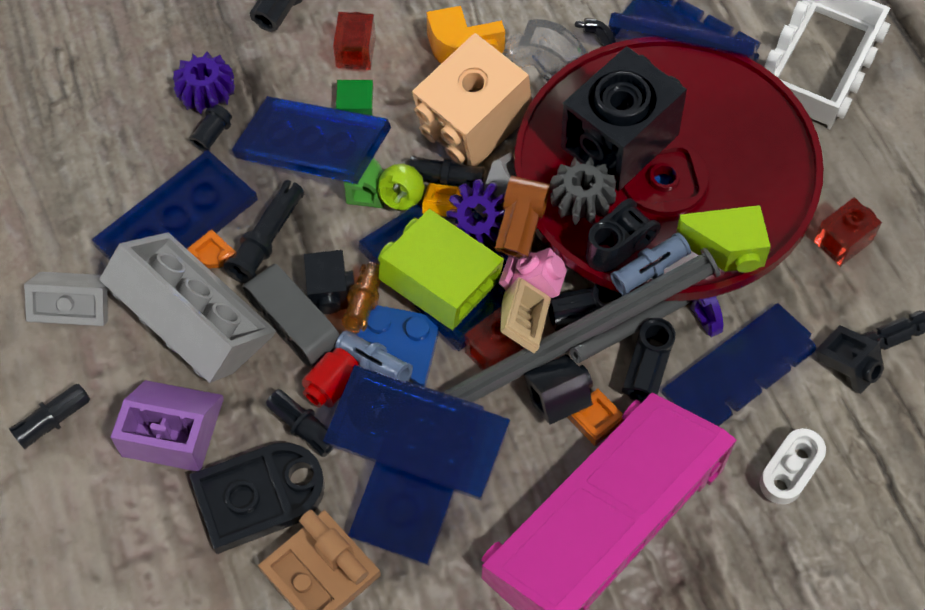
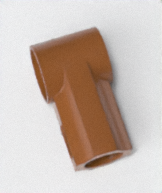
[495,175,550,259]

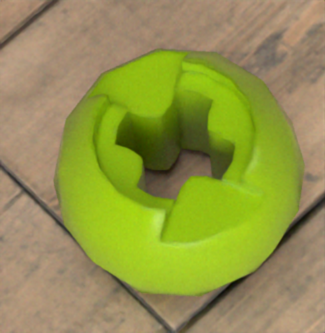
[377,163,425,211]

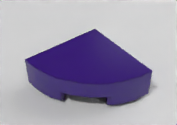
[691,296,724,337]

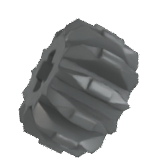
[550,157,616,225]

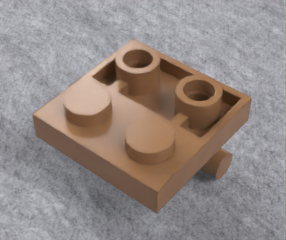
[258,510,381,610]

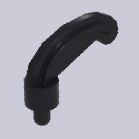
[575,18,616,46]

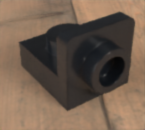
[815,325,884,394]

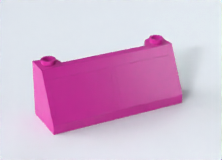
[481,393,737,610]

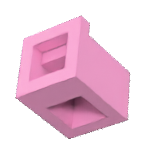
[499,248,567,298]

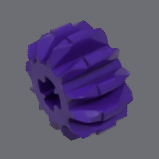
[173,51,235,114]
[446,179,506,245]

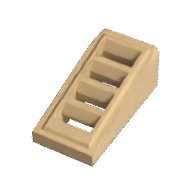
[501,277,551,353]

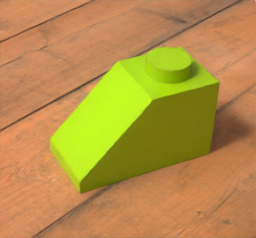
[676,205,771,273]

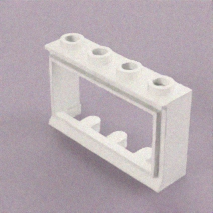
[765,0,891,130]

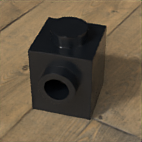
[304,250,355,314]
[524,354,593,425]

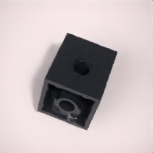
[561,46,687,192]

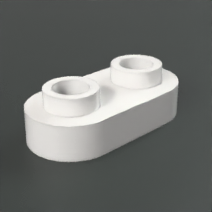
[760,428,826,505]

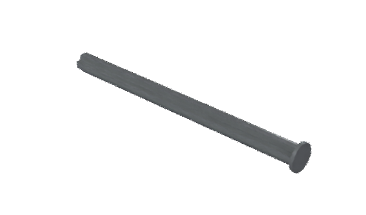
[423,247,720,422]

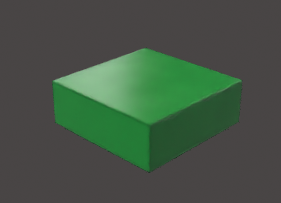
[336,80,374,116]

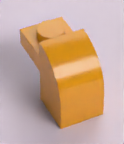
[426,6,505,64]

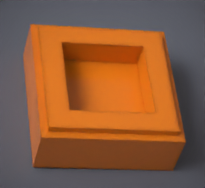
[567,389,624,446]

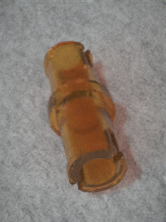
[342,262,381,333]

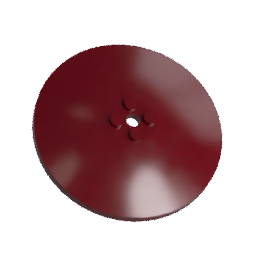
[515,36,824,301]

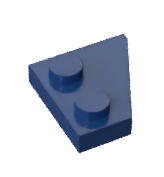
[356,303,441,390]

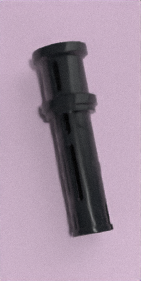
[223,180,305,284]

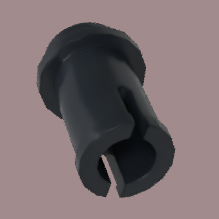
[189,104,232,153]

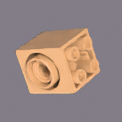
[412,33,532,166]

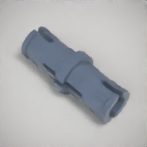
[611,233,691,295]
[335,330,413,387]

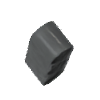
[242,264,340,367]

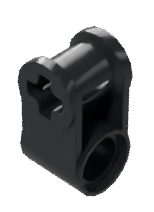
[585,198,661,272]

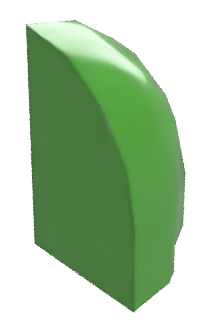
[344,149,384,208]

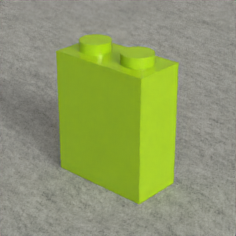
[378,209,504,331]

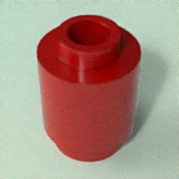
[302,348,360,408]

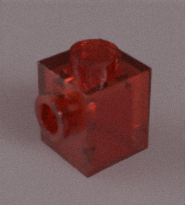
[333,12,376,70]
[814,197,882,267]
[465,307,524,371]

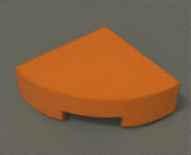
[187,229,236,269]

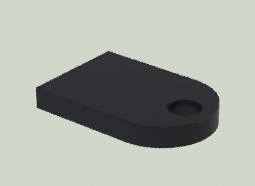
[189,443,325,554]

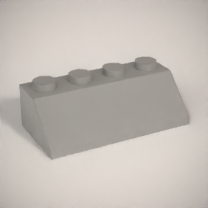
[99,232,276,383]

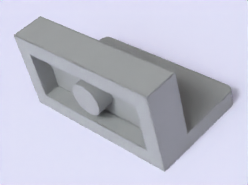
[24,272,109,326]

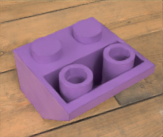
[110,380,224,472]

